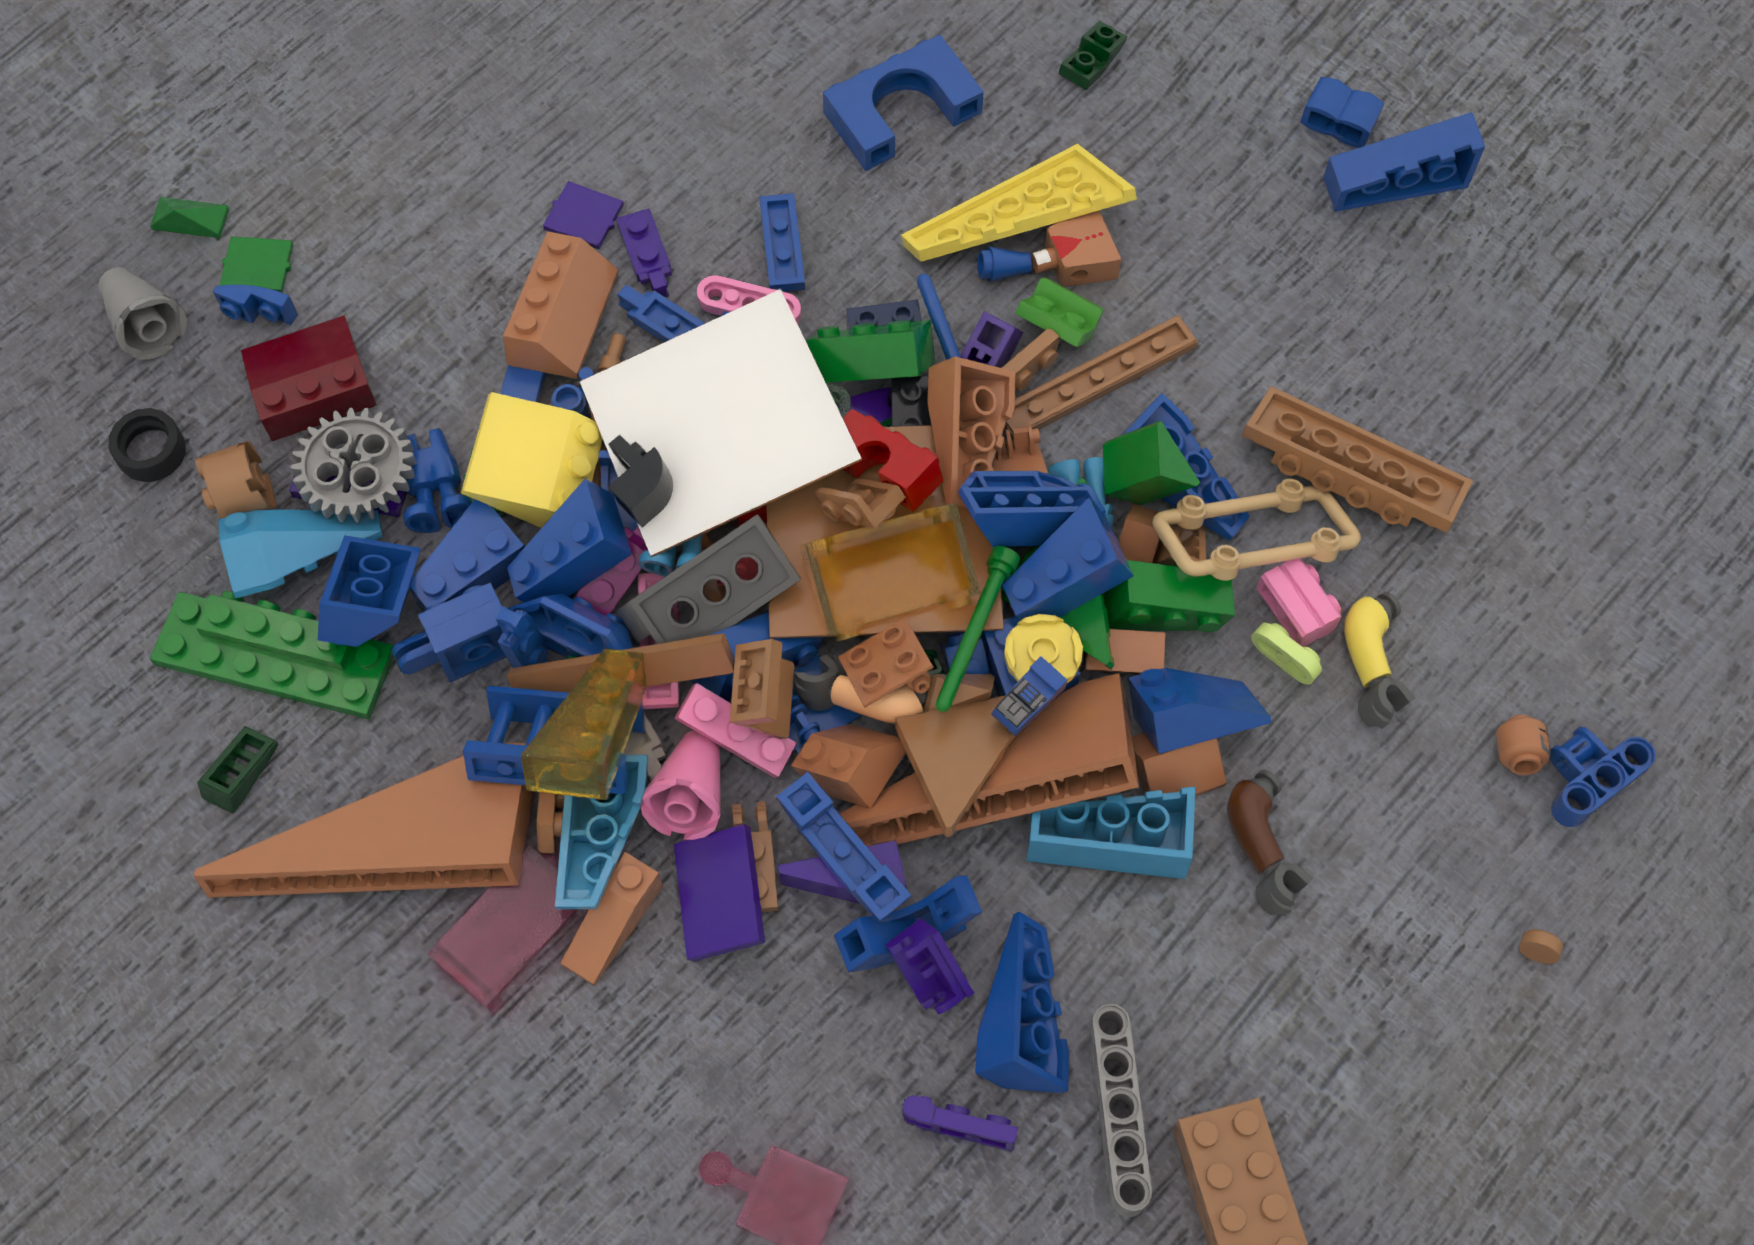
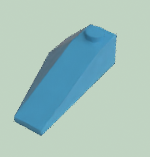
[218,510,383,599]
[555,755,648,909]

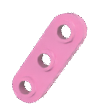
[697,275,801,324]

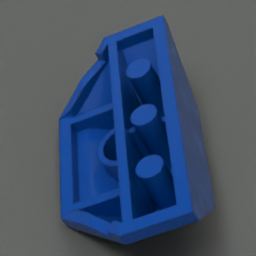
[958,471,1106,547]
[508,594,639,695]

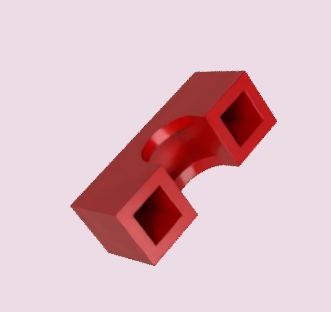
[842,409,944,512]

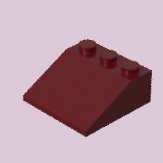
[241,315,377,441]

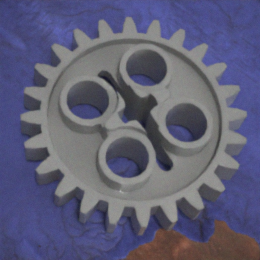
[291,408,416,523]

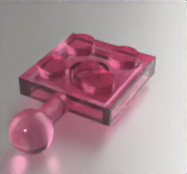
[699,1145,849,1245]

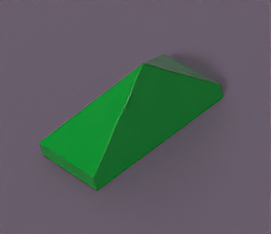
[150,197,229,238]

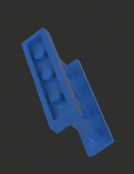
[463,686,645,794]

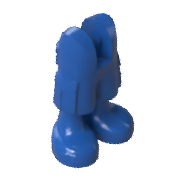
[403,428,473,533]

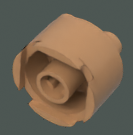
[195,441,276,519]

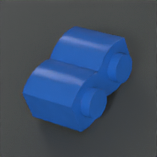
[1300,77,1384,148]

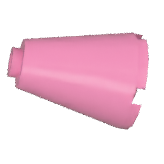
[641,731,721,840]

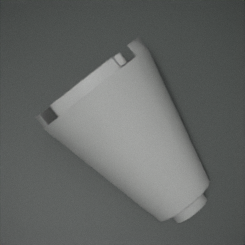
[98,267,187,360]

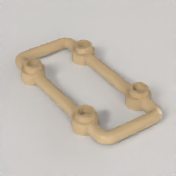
[1152,479,1361,580]

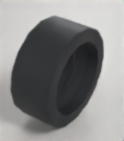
[108,408,186,482]

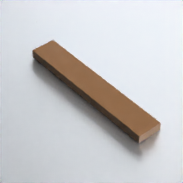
[1004,315,1198,440]
[506,633,735,695]

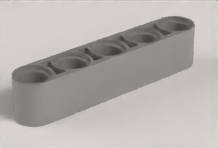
[1089,1004,1152,1218]

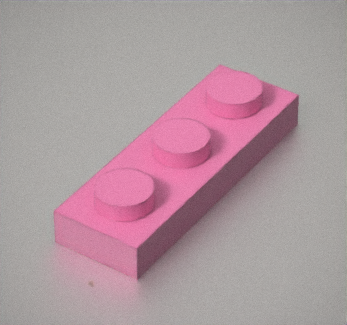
[674,683,797,778]

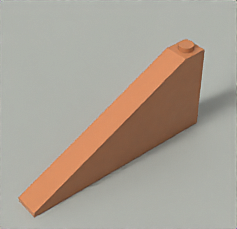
[839,673,1139,846]
[194,742,534,898]

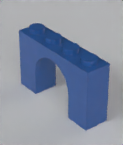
[823,34,984,171]

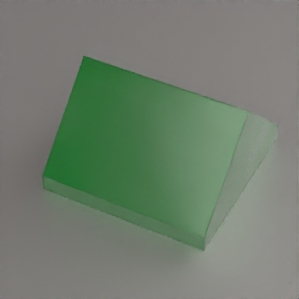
[1102,420,1200,505]

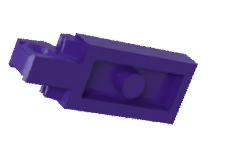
[616,208,672,297]

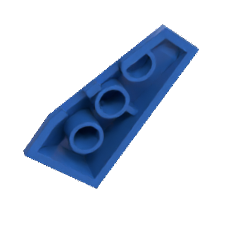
[1119,393,1250,541]

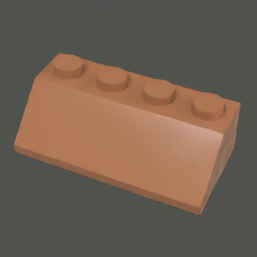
[503,231,618,379]

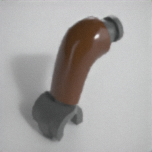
[1227,770,1313,916]

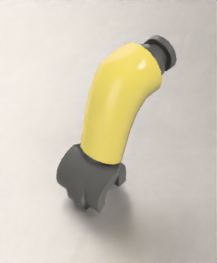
[1344,592,1415,729]

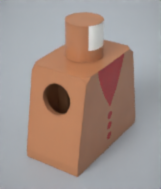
[1031,211,1121,287]

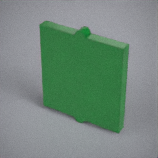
[219,236,293,293]

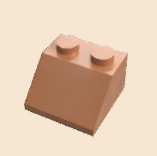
[791,724,906,809]

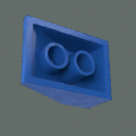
[1128,668,1271,754]

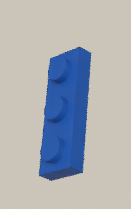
[759,193,806,292]

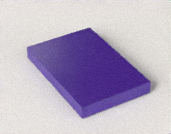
[674,824,765,962]

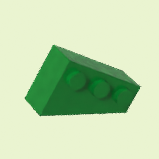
[806,319,936,383]
[1103,560,1235,632]

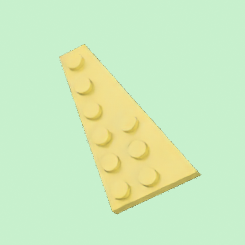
[901,144,1137,262]

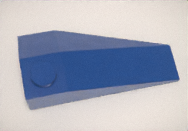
[975,912,1069,1093]

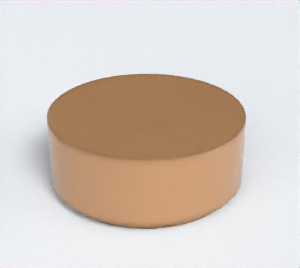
[1519,929,1563,964]

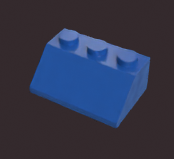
[318,535,421,647]

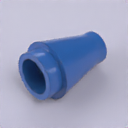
[977,246,1031,282]

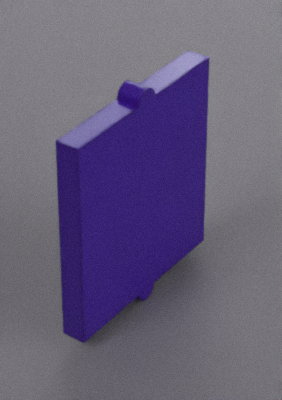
[543,181,624,249]

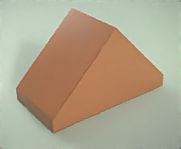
[1118,504,1160,563]

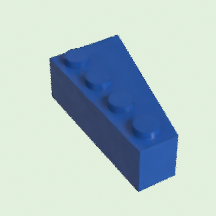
[1323,112,1485,212]

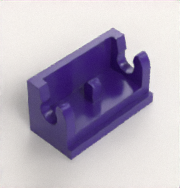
[885,918,974,1014]

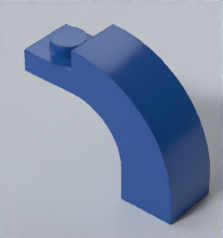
[834,875,982,972]

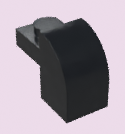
[608,434,673,528]

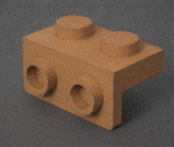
[815,478,906,529]

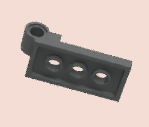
[616,514,802,644]

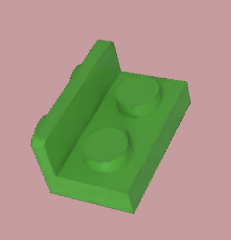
[1015,277,1104,347]

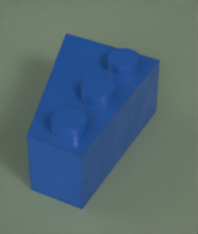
[507,478,632,602]
[1002,497,1134,620]
[410,499,524,612]
[690,612,824,703]

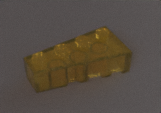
[521,649,647,800]

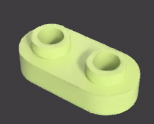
[1251,623,1322,685]

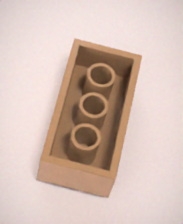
[1172,1098,1308,1245]

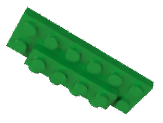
[150,591,394,720]

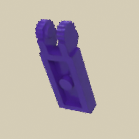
[902,1094,1018,1152]

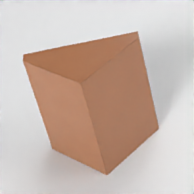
[1133,733,1226,796]

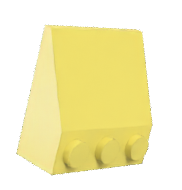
[461,392,603,528]

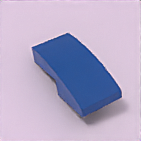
[213,285,298,326]

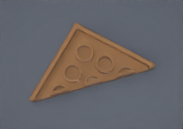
[895,695,1018,837]

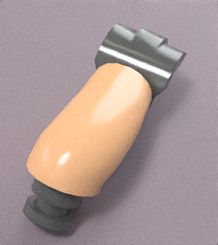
[793,654,929,724]

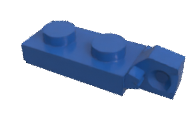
[617,284,706,342]
[496,606,549,668]

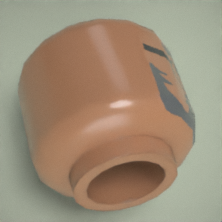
[1496,714,1551,775]

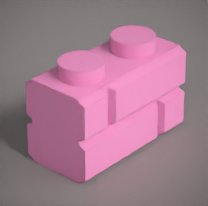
[1256,558,1341,647]

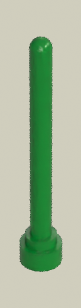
[935,546,1020,713]

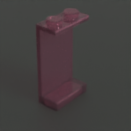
[427,846,589,1015]

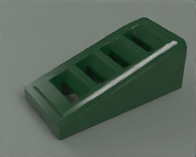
[197,726,278,813]

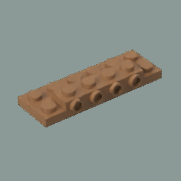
[1242,386,1473,533]

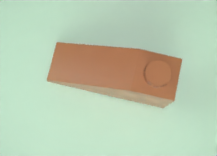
[561,852,663,986]

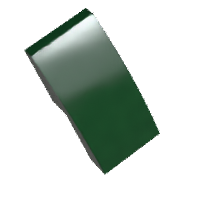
[1058,21,1127,90]

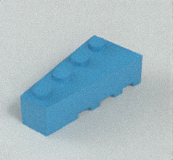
[1026,787,1195,879]

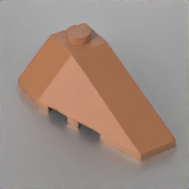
[928,356,1015,510]

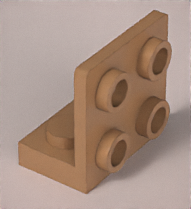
[730,639,794,739]

